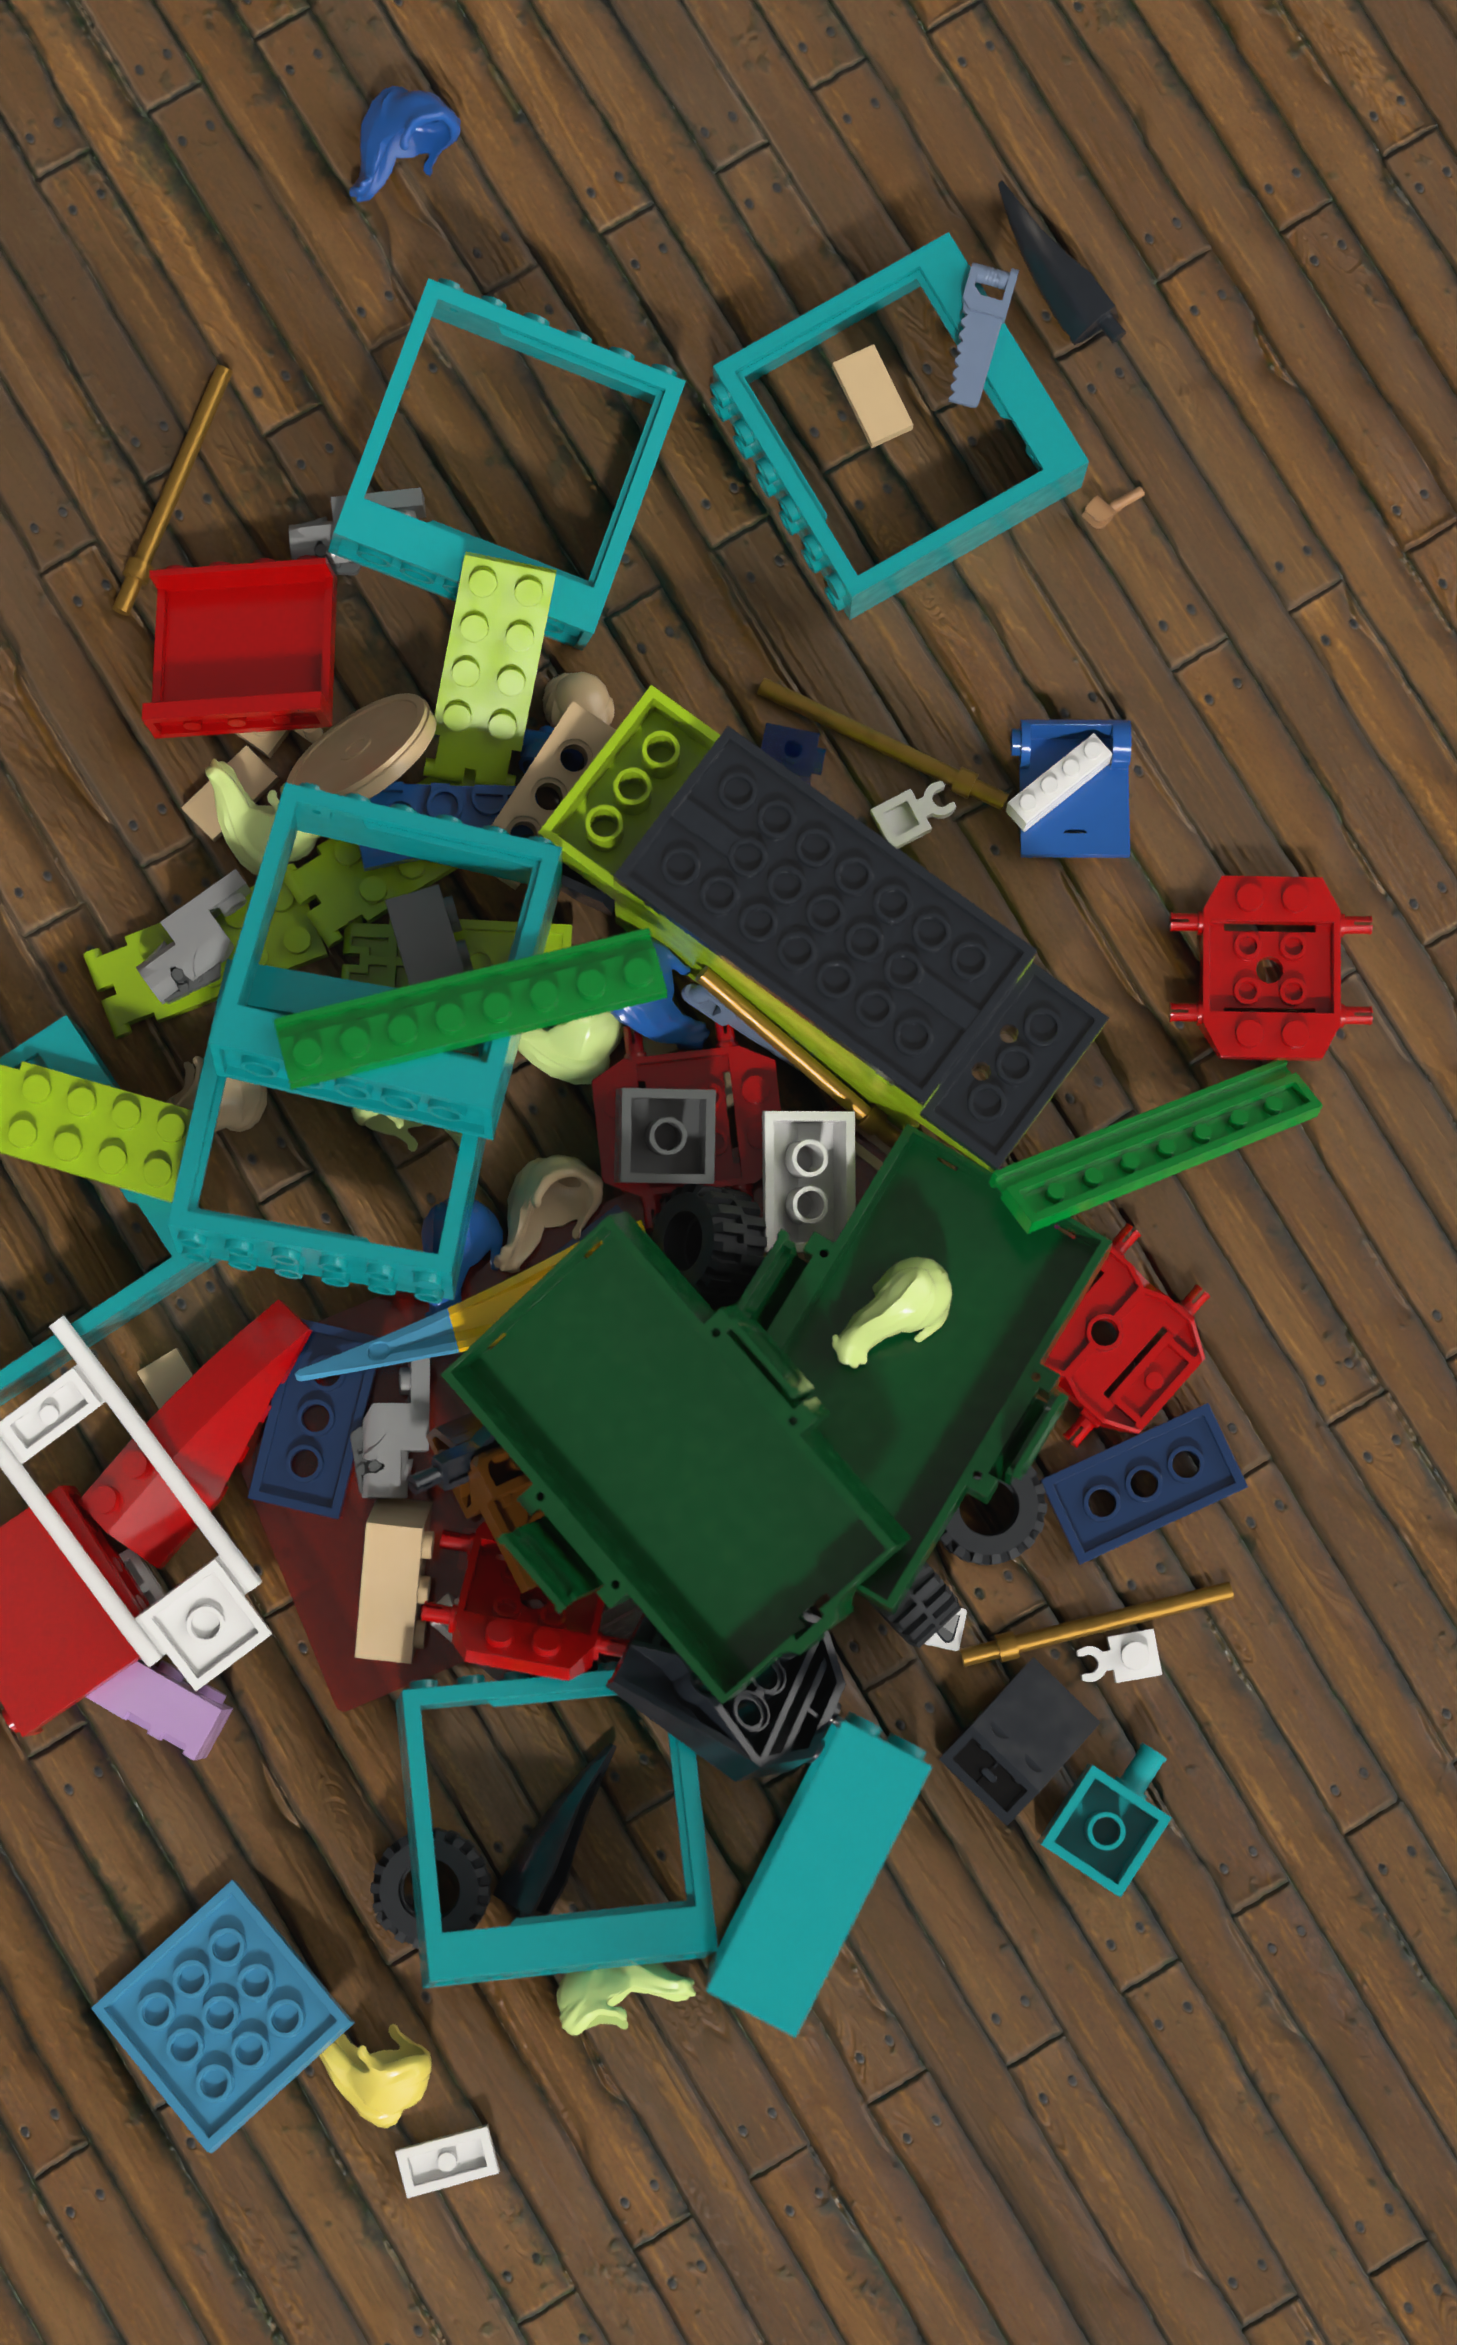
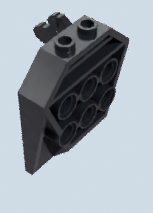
[606,1610,846,1782]

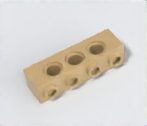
[491,701,616,890]

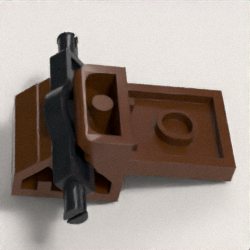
[407,1412,545,1594]

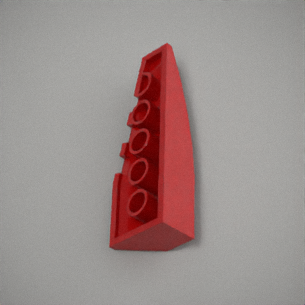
[78,1299,313,1569]

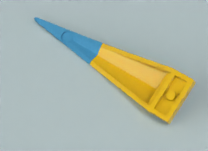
[295,1220,645,1381]

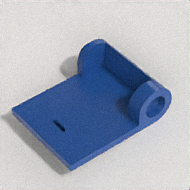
[1010,719,1132,858]

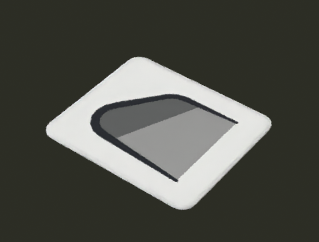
[924,1608,967,1651]

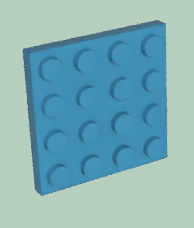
[91,1880,354,2153]

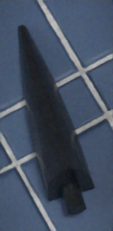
[998,180,1126,345]
[492,1743,617,1926]

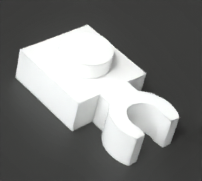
[870,781,956,849]
[1076,1629,1162,1683]

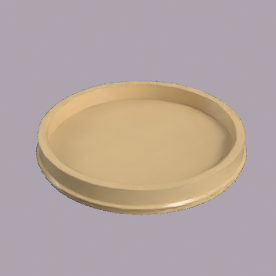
[286,693,436,799]

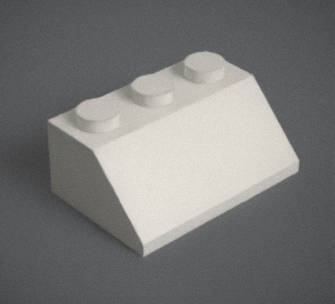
[762,1111,856,1253]

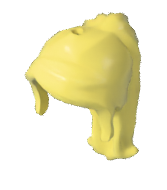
[319,2024,432,2128]

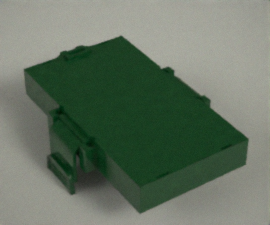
[737,1123,1112,1616]
[441,1212,911,1704]

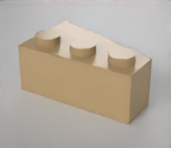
[355,1498,435,1664]

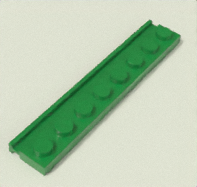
[273,928,667,1090]
[989,1060,1323,1234]

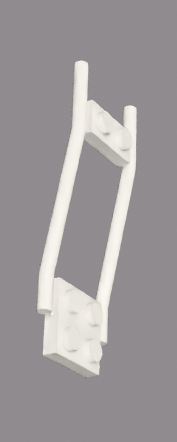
[0,1315,272,1692]

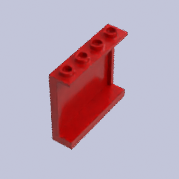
[142,555,338,739]
[0,1485,151,1737]

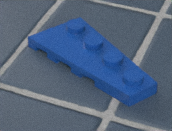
[358,781,538,872]

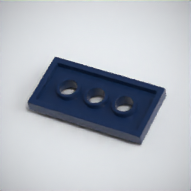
[248,1319,380,1520]
[1039,1403,1248,1565]

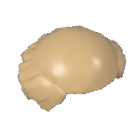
[542,672,614,728]

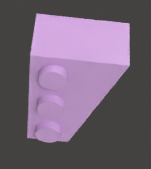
[86,1659,233,1761]

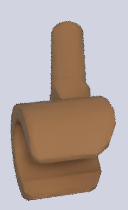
[1082,486,1145,529]

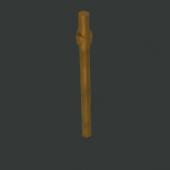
[112,365,233,616]
[757,678,1009,811]
[695,966,901,1149]
[959,1581,1234,1667]

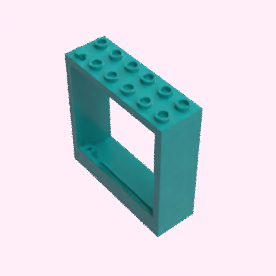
[710,232,1089,620]
[328,278,686,651]
[208,783,562,1140]
[167,959,486,1303]
[0,1015,221,1406]
[396,1661,718,1989]
[706,1711,932,2038]

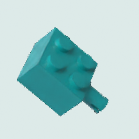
[1037,1742,1172,1898]

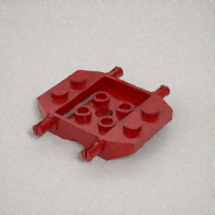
[1169,875,1373,1061]
[591,1022,781,1229]
[1044,1223,1210,1448]
[421,1521,630,1681]

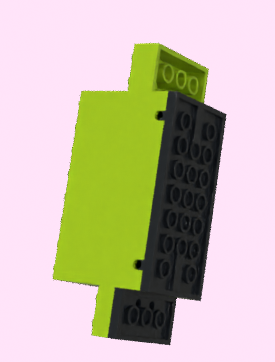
[538,685,1110,1173]

